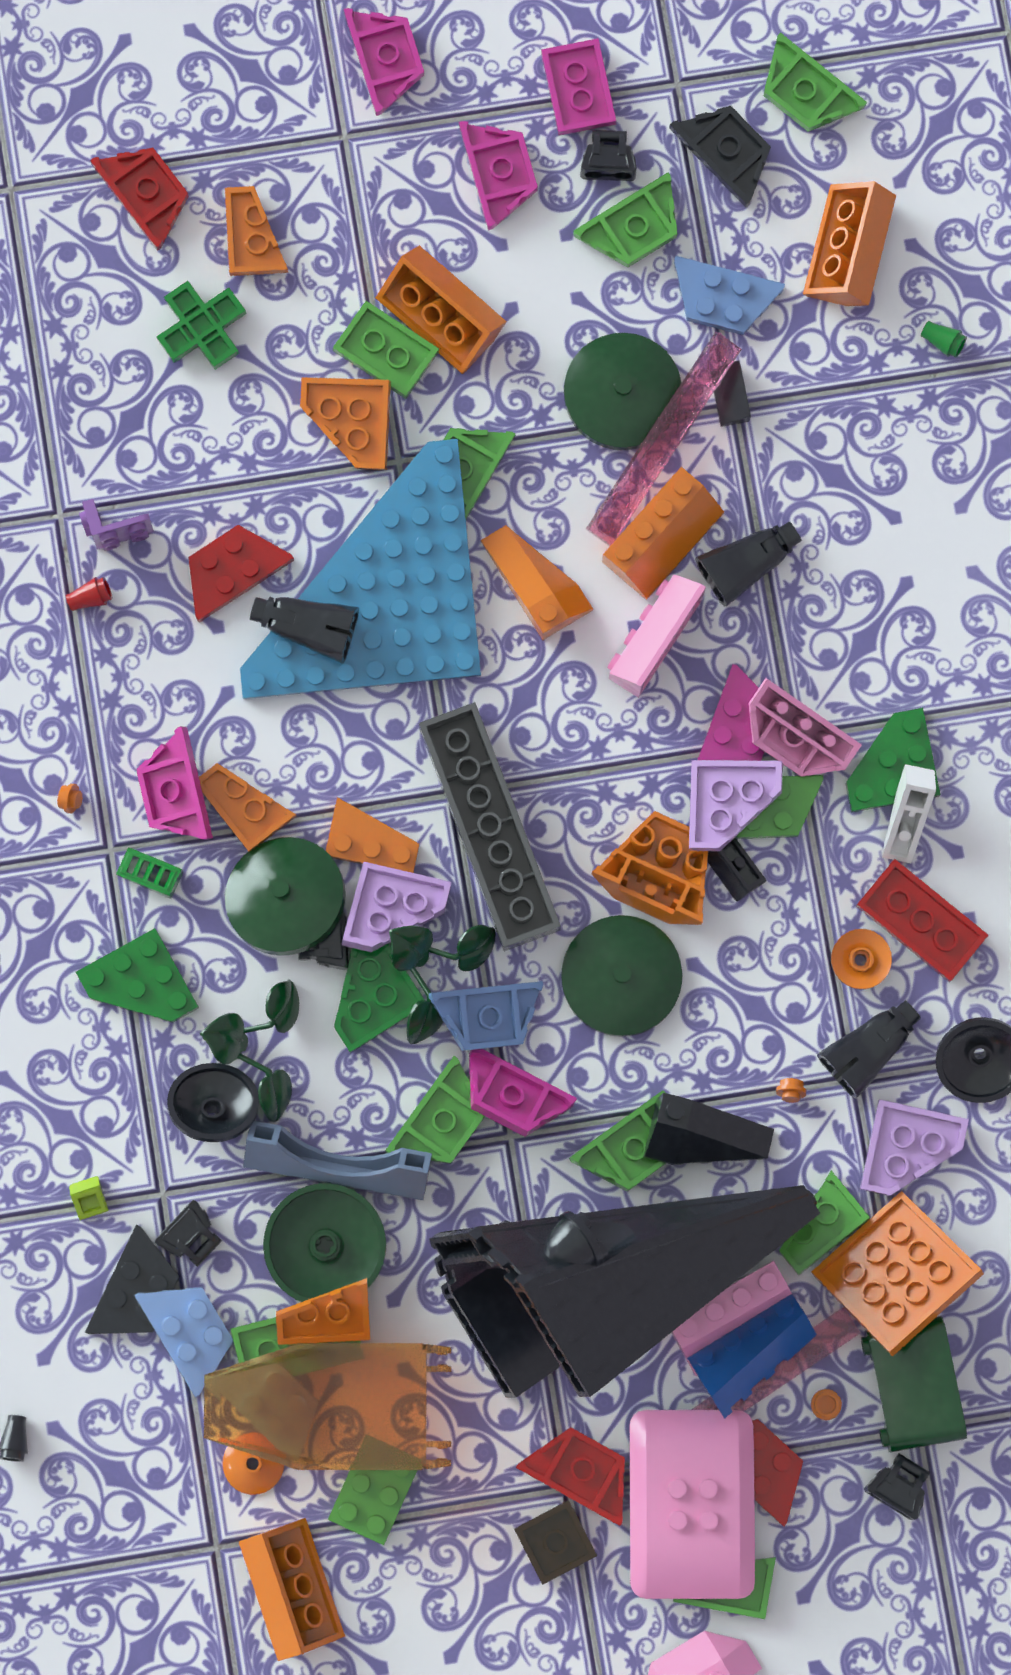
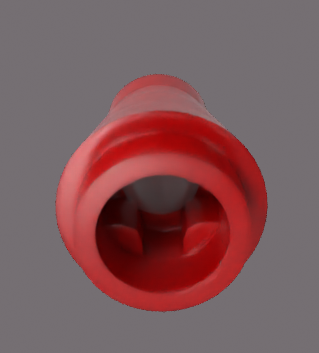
[66,577,113,611]

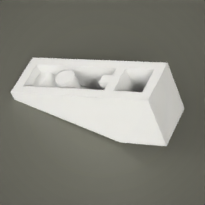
[882,764,936,864]

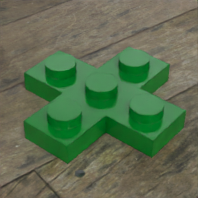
[156,281,247,370]

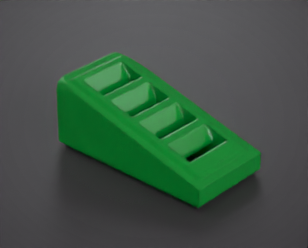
[116,847,183,899]

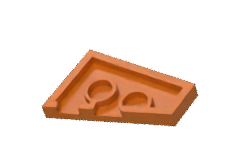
[225,186,289,276]
[199,763,297,852]
[326,797,420,873]
[276,1278,370,1345]

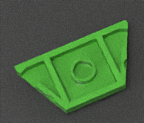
[763,32,867,132]
[573,172,678,268]
[443,428,516,520]
[736,775,823,839]
[385,1056,485,1164]
[569,1090,666,1192]

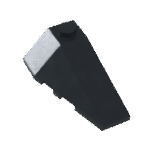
[643,1093,774,1165]

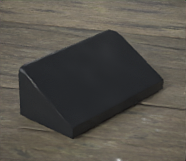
[709,360,751,427]
[707,837,767,901]

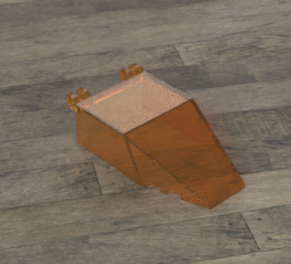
[204,1343,451,1470]

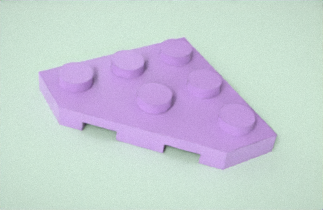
[689,760,783,851]
[342,862,452,952]
[860,1099,969,1196]

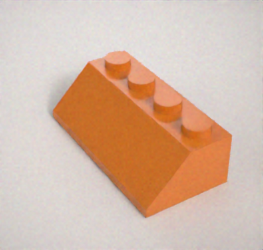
[803,181,896,306]
[375,245,507,374]
[602,467,724,600]
[239,1518,345,1661]

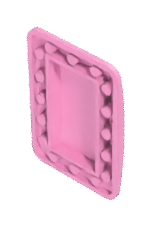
[629,1410,755,1599]

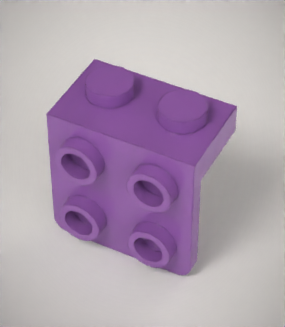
[79,499,154,551]

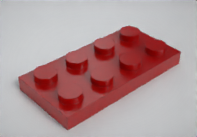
[856,859,988,983]

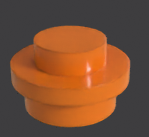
[57,783,83,814]
[776,1078,807,1103]
[811,1389,842,1420]

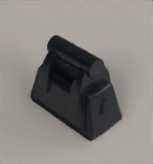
[580,130,637,181]
[298,911,349,970]
[155,1200,222,1267]
[864,1453,930,1520]

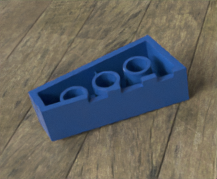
[687,1294,817,1419]

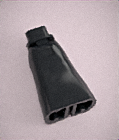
[695,521,802,607]
[250,597,359,663]
[817,1000,921,1099]

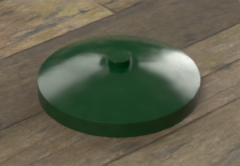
[564,333,682,450]
[225,837,346,956]
[561,915,682,1037]
[263,1183,386,1302]

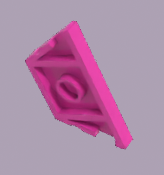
[344,8,424,116]
[459,121,538,230]
[698,664,764,761]
[136,726,213,840]
[469,1049,577,1137]

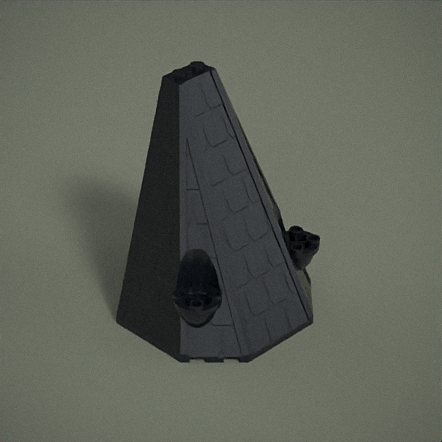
[429,1185,820,1398]

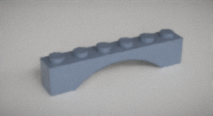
[243,1121,432,1200]

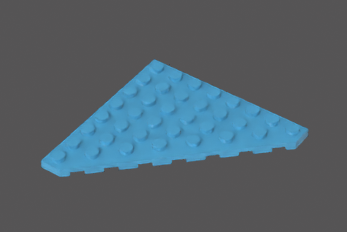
[240,439,481,699]

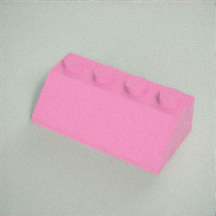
[607,575,706,698]
[671,1261,792,1376]

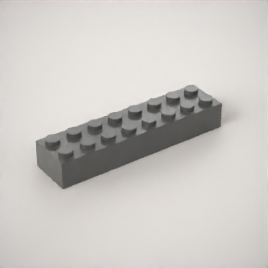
[419,702,561,952]

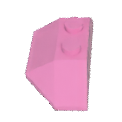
[749,678,862,777]
[648,1631,762,1675]

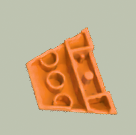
[591,811,708,925]

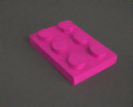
[541,38,616,136]

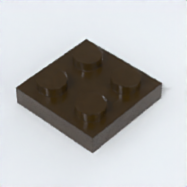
[514,1500,597,1585]

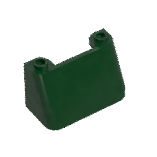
[861,1316,967,1453]

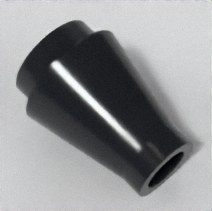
[0,1415,28,1462]

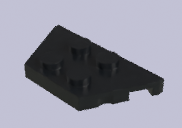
[669,106,771,208]
[85,1225,180,1334]

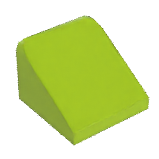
[69,1176,109,1220]

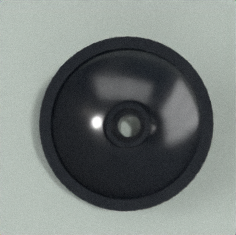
[936,1017,1011,1103]
[167,1063,259,1143]

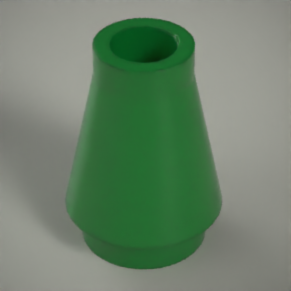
[921,321,967,358]

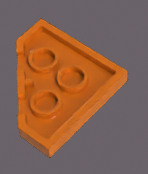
[300,377,391,470]

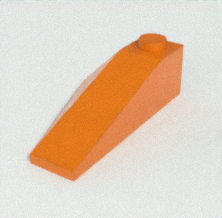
[481,525,593,641]

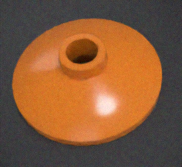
[831,929,892,989]
[223,1432,284,1495]

